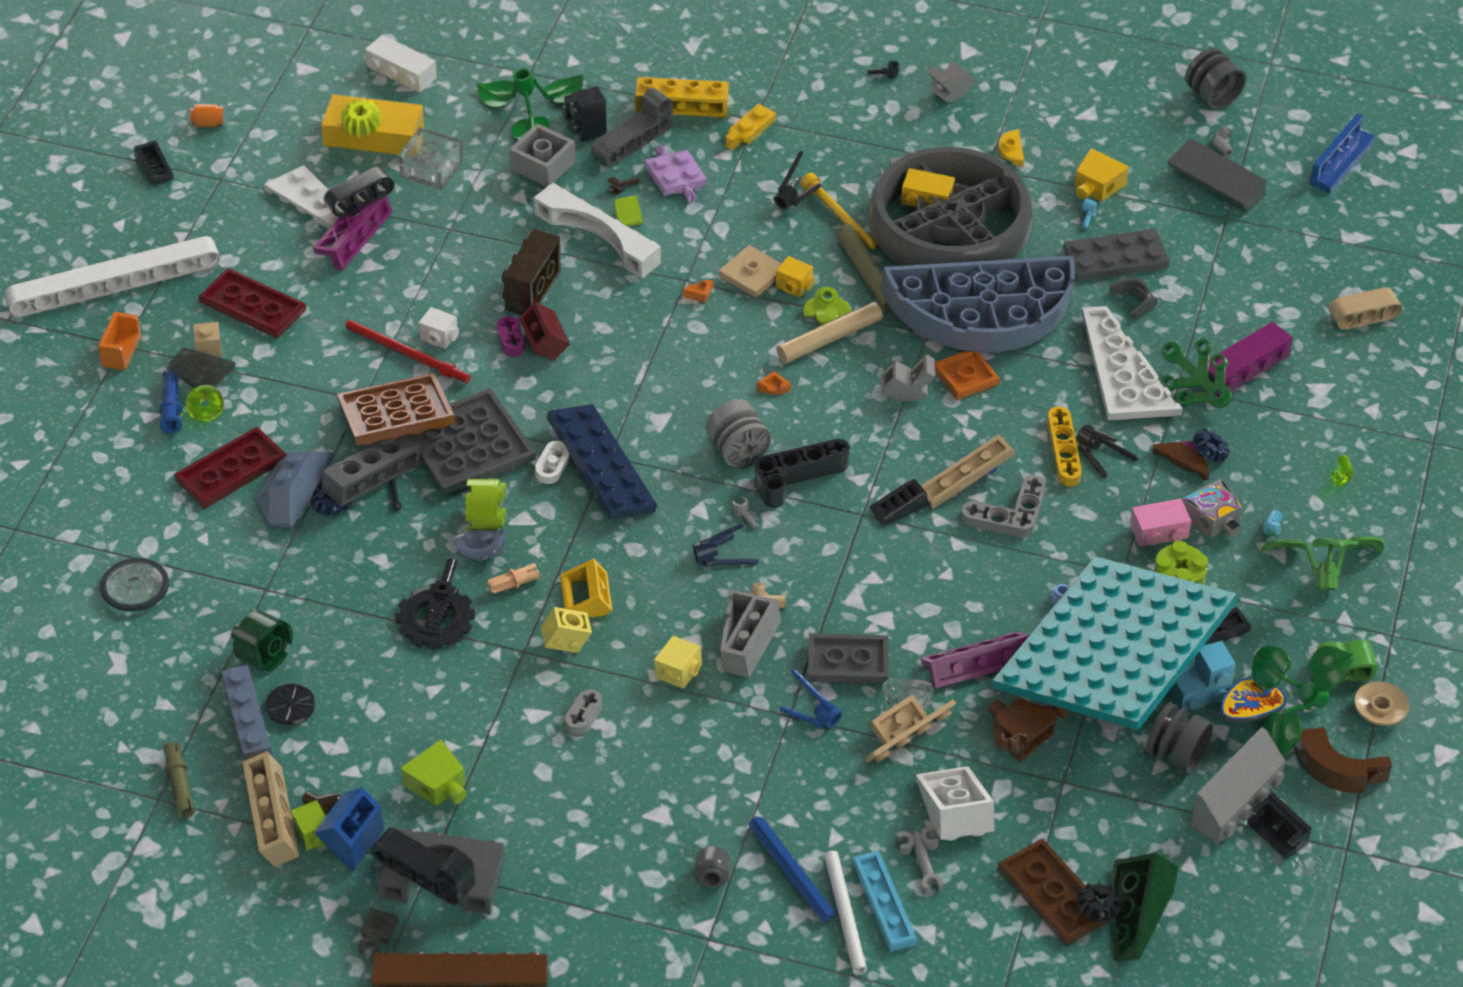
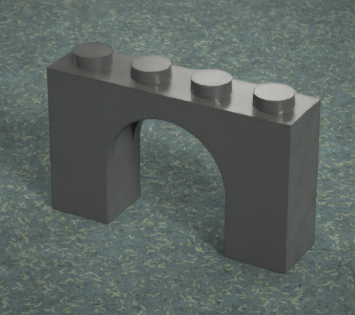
[378,828,505,915]

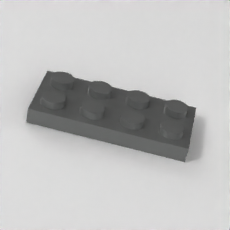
[1063,228,1170,281]

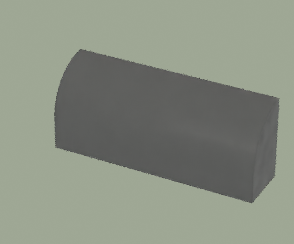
[1168,138,1266,210]

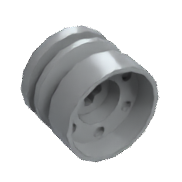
[705,399,772,467]

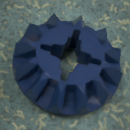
[1193,428,1230,463]
[311,483,352,515]

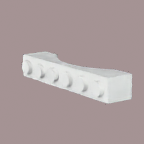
[534,183,661,279]

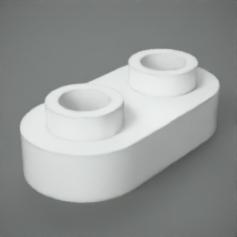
[535,441,570,484]

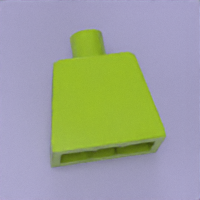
[401,740,467,805]

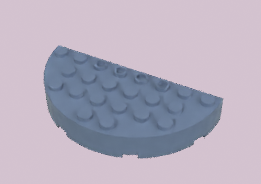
[881,256,1075,353]

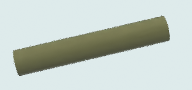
[836,224,893,312]

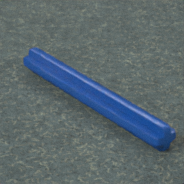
[749,816,834,922]

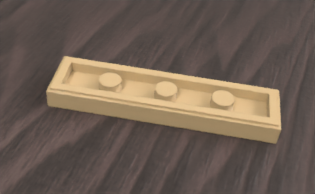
[922,434,1015,510]

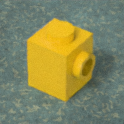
[776,256,815,298]

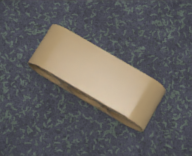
[1328,287,1403,330]

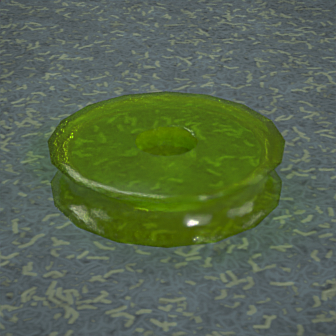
[186,385,224,422]

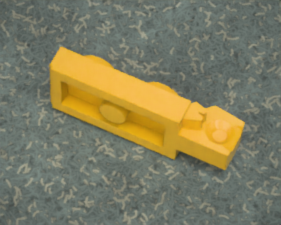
[725,104,777,150]

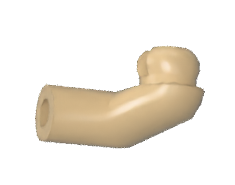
[750,583,786,608]

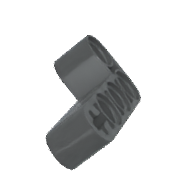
[591,88,672,166]

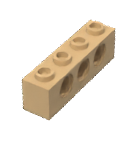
[243,751,299,867]

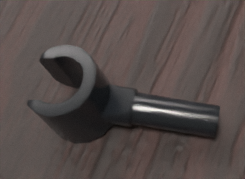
[867,61,900,79]

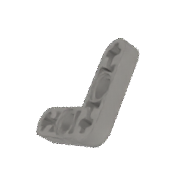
[961,475,1046,538]

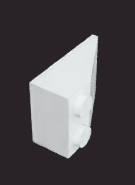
[916,766,994,840]

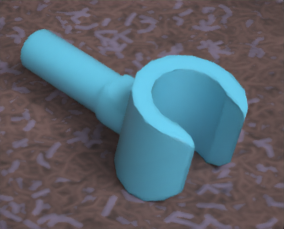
[1081,199,1097,230]

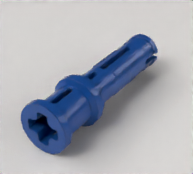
[159,368,182,433]

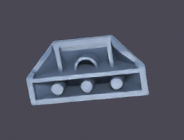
[255,451,335,527]

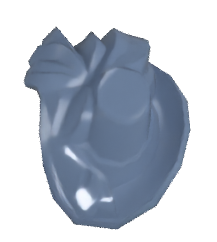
[454,528,506,562]

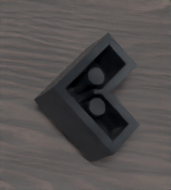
[561,86,607,142]

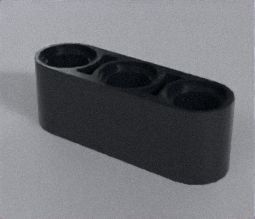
[323,167,394,217]

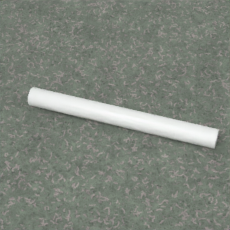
[824,851,867,975]

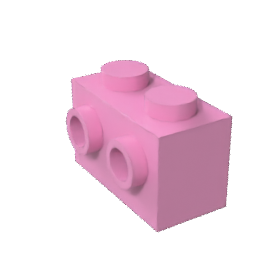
[1130,499,1191,547]

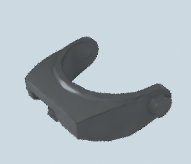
[1109,277,1158,319]

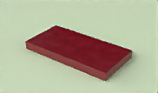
[198,268,307,339]
[174,426,287,509]

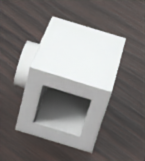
[419,307,459,349]

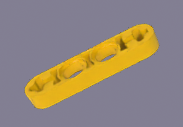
[1047,406,1082,487]

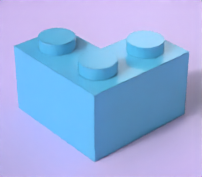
[1169,641,1236,710]

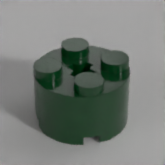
[231,608,293,671]

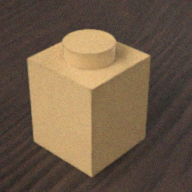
[193,322,222,362]

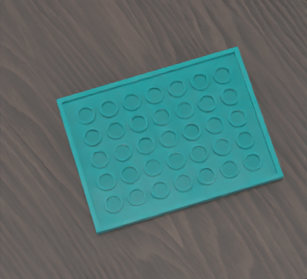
[993,556,1237,730]

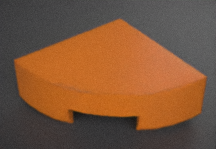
[683,280,714,303]
[756,371,791,395]

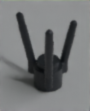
[773,151,821,210]
[1076,425,1139,477]

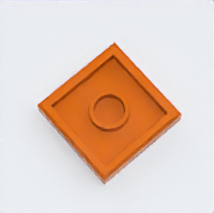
[934,351,1000,400]

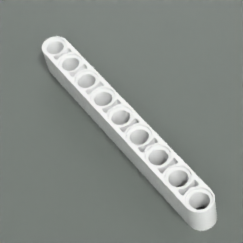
[4,236,221,317]

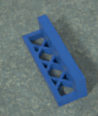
[1309,113,1375,194]

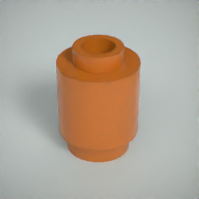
[190,104,223,127]

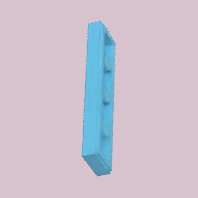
[852,851,917,952]

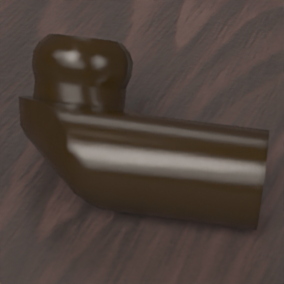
[302,791,341,814]

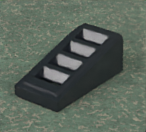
[134,140,174,185]
[870,479,927,526]

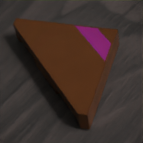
[1152,441,1209,481]

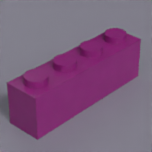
[1208,321,1293,398]

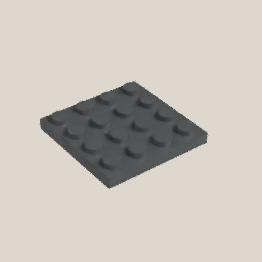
[407,388,536,495]

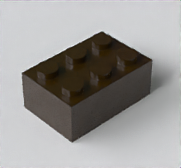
[501,229,561,315]

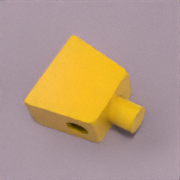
[1074,148,1129,201]

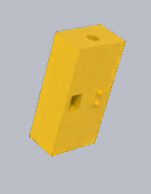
[321,94,424,157]

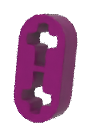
[497,316,525,357]

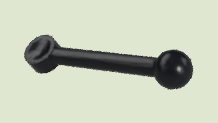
[390,477,402,511]

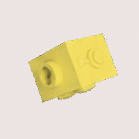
[541,607,592,653]
[654,636,702,689]

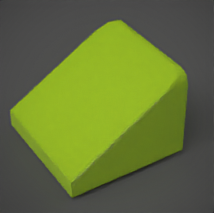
[614,196,643,226]

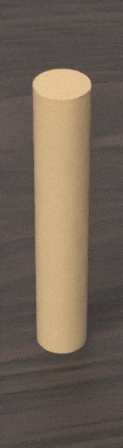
[776,302,883,364]

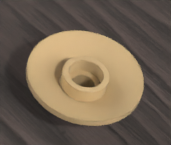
[1354,681,1409,726]

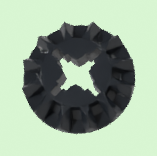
[1076,881,1122,922]

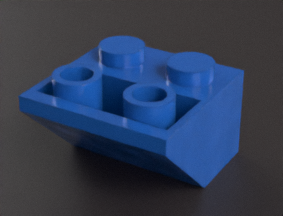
[314,787,384,871]

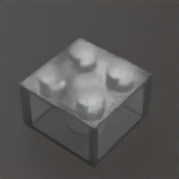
[398,127,463,190]

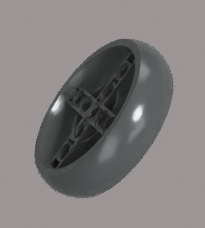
[868,147,1034,266]

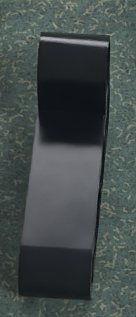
[754,439,850,508]
[370,827,476,905]

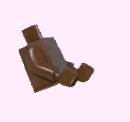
[988,698,1068,762]

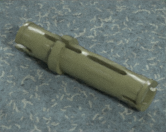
[163,742,195,818]

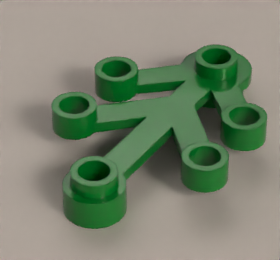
[1160,339,1232,408]

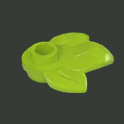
[803,287,852,326]

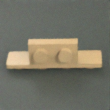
[864,694,957,763]

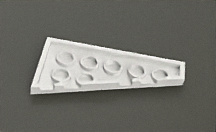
[1082,306,1183,420]

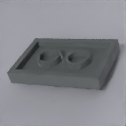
[808,633,889,684]

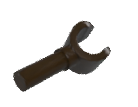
[607,177,640,195]

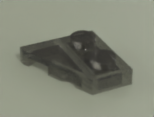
[167,348,237,398]

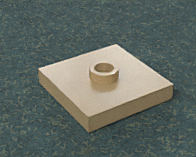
[719,245,782,298]

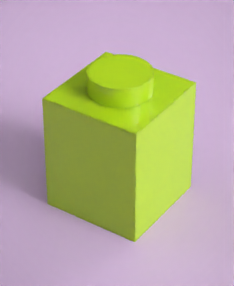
[291,800,326,851]

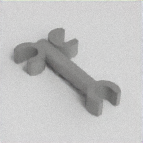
[896,826,943,895]

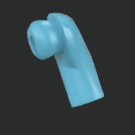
[1263,510,1283,536]

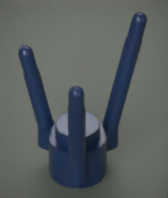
[692,523,758,567]

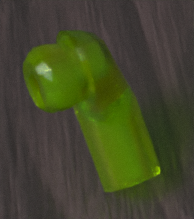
[1331,455,1355,486]

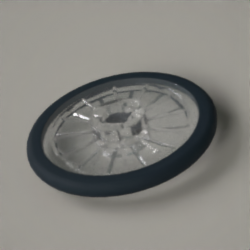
[100,558,169,612]

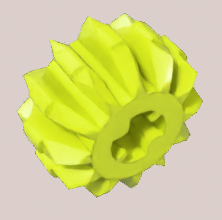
[341,98,381,138]

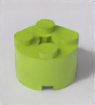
[466,479,507,531]
[1154,541,1208,585]

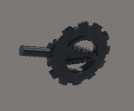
[396,558,475,649]

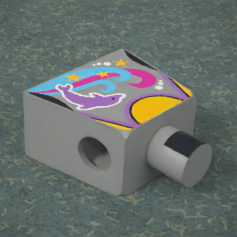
[1183,478,1242,538]

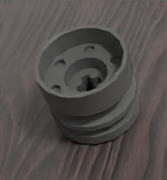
[1185,48,1247,109]
[1145,702,1214,774]

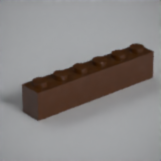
[372,952,549,987]

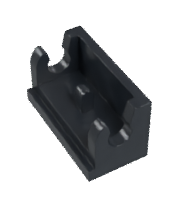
[1247,792,1312,859]

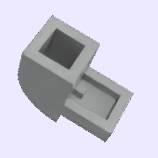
[927,61,976,102]
[881,355,936,401]

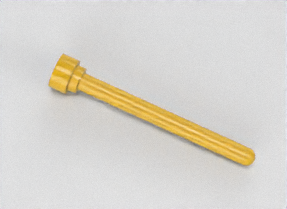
[800,173,877,250]

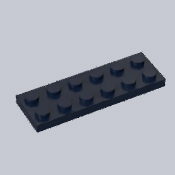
[547,404,657,520]

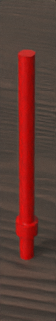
[345,319,471,384]

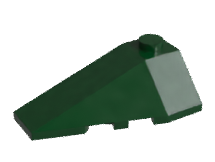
[1110,853,1178,962]

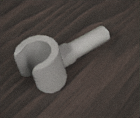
[733,497,758,530]

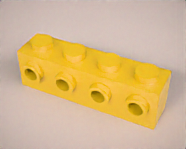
[635,77,729,117]

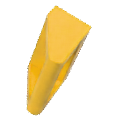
[560,558,613,617]

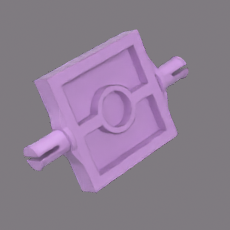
[645,145,707,202]

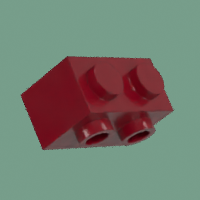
[519,301,570,360]

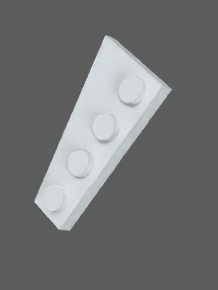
[264,165,355,233]

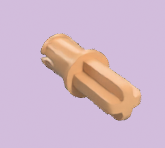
[487,563,540,594]

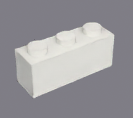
[365,35,437,93]

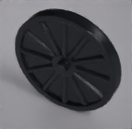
[266,683,315,725]

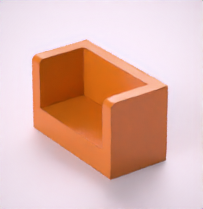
[98,312,141,370]

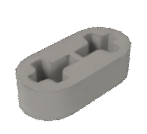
[565,689,602,736]

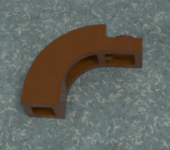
[1295,727,1392,793]

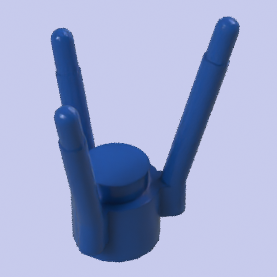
[780,669,842,729]

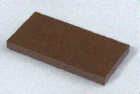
[997,838,1111,946]

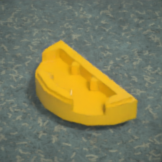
[998,129,1024,166]

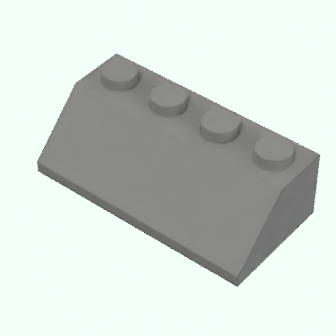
[1191,727,1285,844]

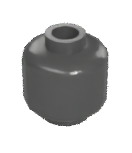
[694,846,731,888]

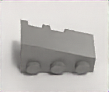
[721,589,781,678]

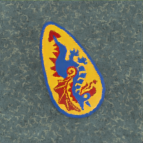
[1220,678,1287,722]

